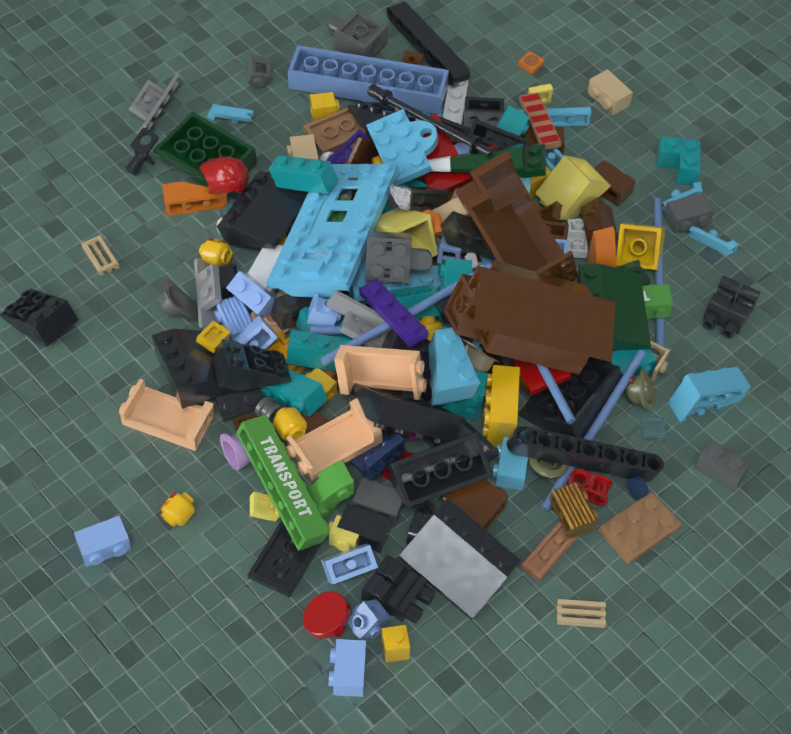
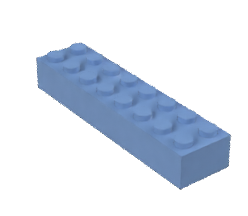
[288,45,449,114]

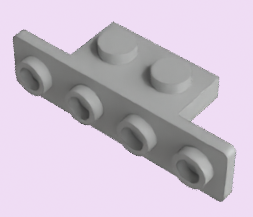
[128,72,180,135]
[194,258,222,330]
[326,290,392,348]

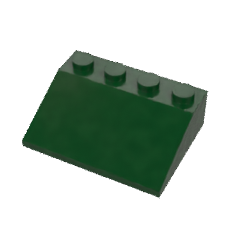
[153,111,257,184]
[576,264,651,351]

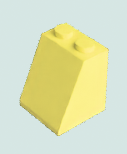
[536,155,611,221]
[374,207,438,257]

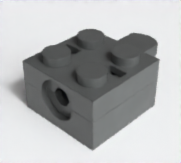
[329,10,388,57]
[365,231,432,283]

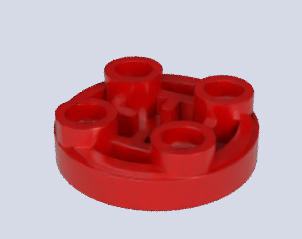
[303,591,351,639]

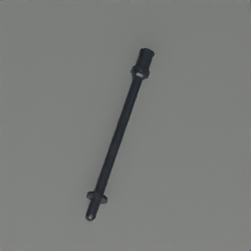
[367,84,493,156]

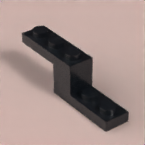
[430,113,530,148]

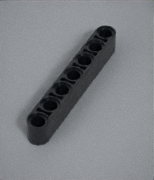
[386,1,470,86]
[507,426,664,482]

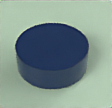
[627,476,648,500]

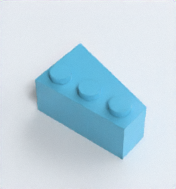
[428,328,480,406]
[668,367,751,423]

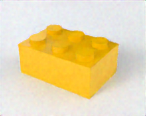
[482,365,520,447]

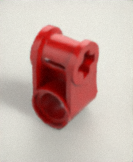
[567,469,613,506]

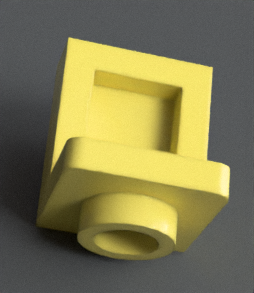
[528,84,553,104]
[250,492,280,522]
[328,515,359,552]

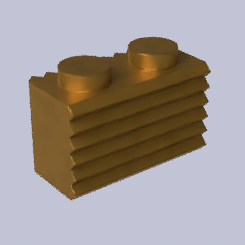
[550,482,598,539]

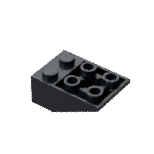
[463,97,504,127]
[348,102,416,138]
[0,289,79,347]
[212,339,291,391]

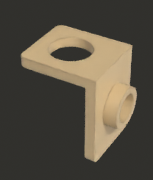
[650,340,670,382]

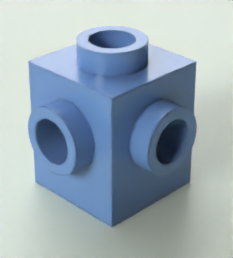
[347,600,391,640]

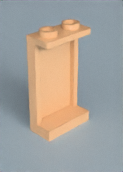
[334,345,427,400]
[119,379,215,451]
[286,398,383,482]

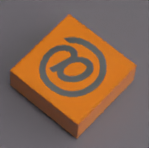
[518,51,545,75]

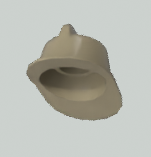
[461,338,500,373]

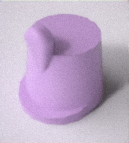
[220,433,251,471]

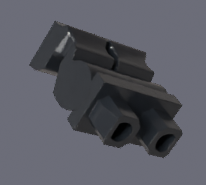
[703,275,761,339]
[361,555,435,623]

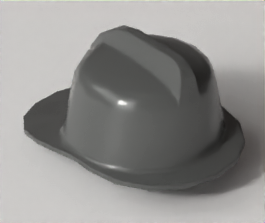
[155,280,198,320]

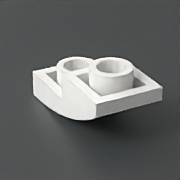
[567,219,588,258]

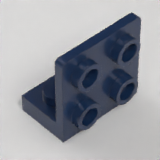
[349,432,404,481]

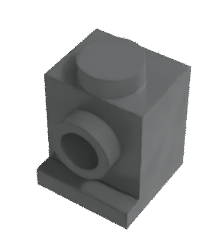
[245,55,271,88]

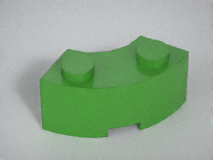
[306,460,354,519]

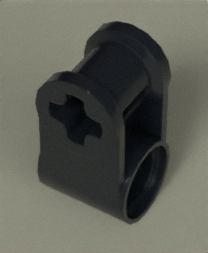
[406,501,436,544]

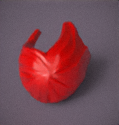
[199,157,249,194]

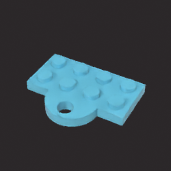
[366,109,439,187]

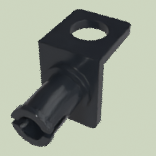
[125,128,159,176]

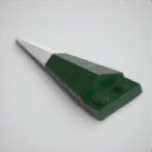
[428,143,546,178]

